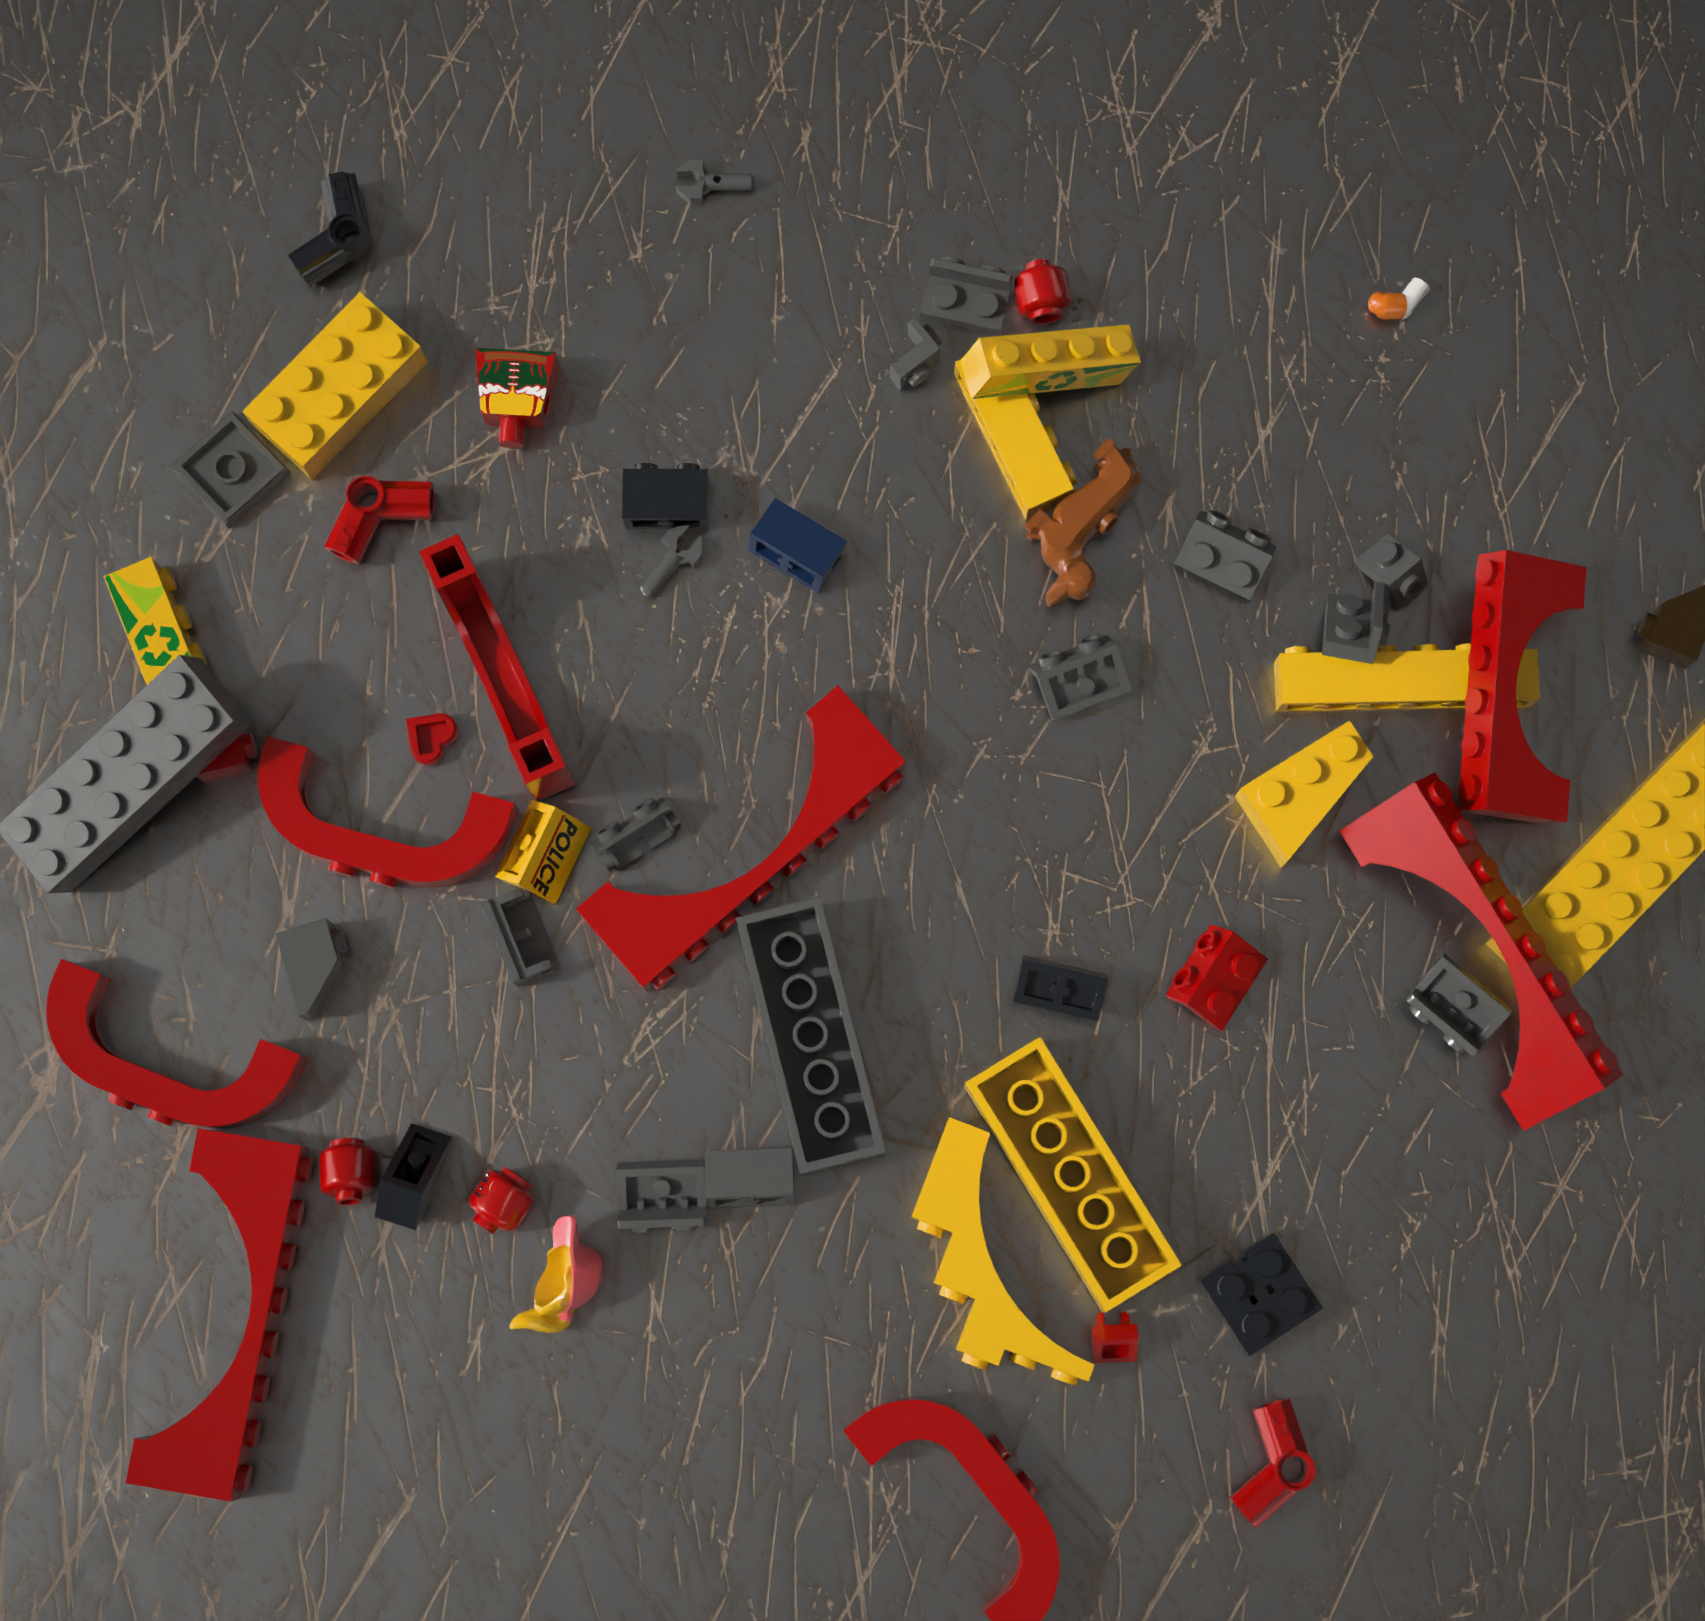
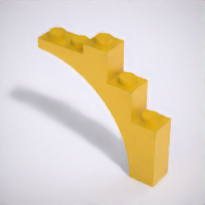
[911,1117,1094,1386]

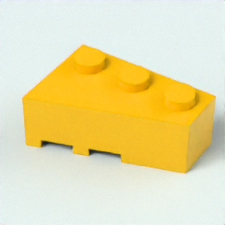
[1234,720,1373,868]

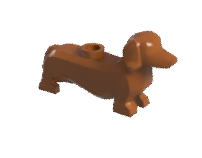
[1025,438,1142,607]

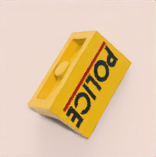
[495,800,592,905]

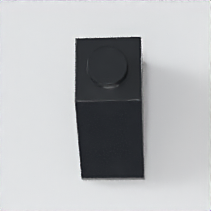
[374,1123,452,1230]

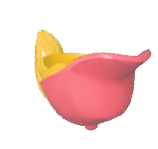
[510,1215,602,1333]

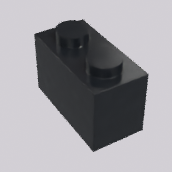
[622,463,710,529]

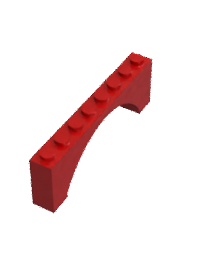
[576,685,906,992]
[1339,772,1623,1131]
[125,1128,313,1502]

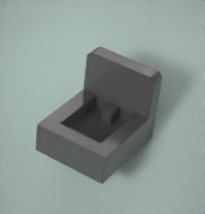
[890,317,941,391]
[1356,533,1428,609]

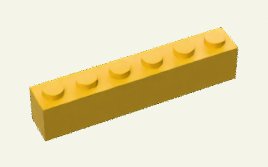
[1274,643,1540,712]

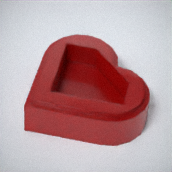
[406,713,459,766]

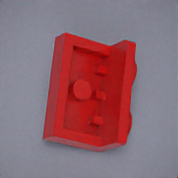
[1166,925,1268,1031]

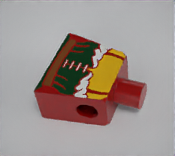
[475,348,560,449]

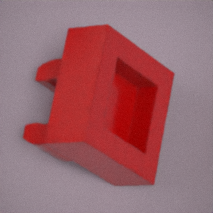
[1091,1312,1139,1364]

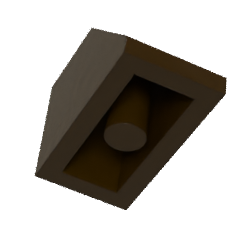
[1637,585,1705,669]

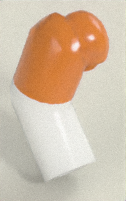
[1368,277,1430,320]

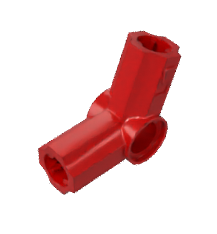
[324,476,435,564]
[1229,1398,1316,1528]

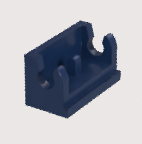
[748,498,847,594]

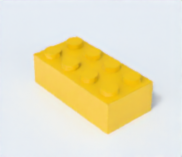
[242,292,428,480]

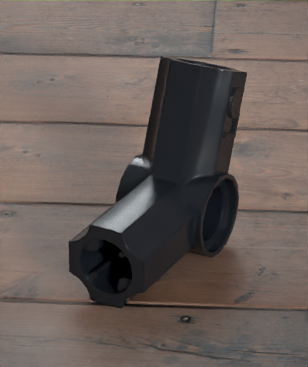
[287,171,372,288]

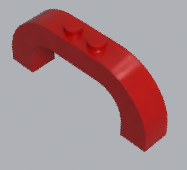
[258,736,519,889]
[46,959,308,1129]
[843,1398,1060,1621]

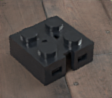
[1197,1233,1323,1357]

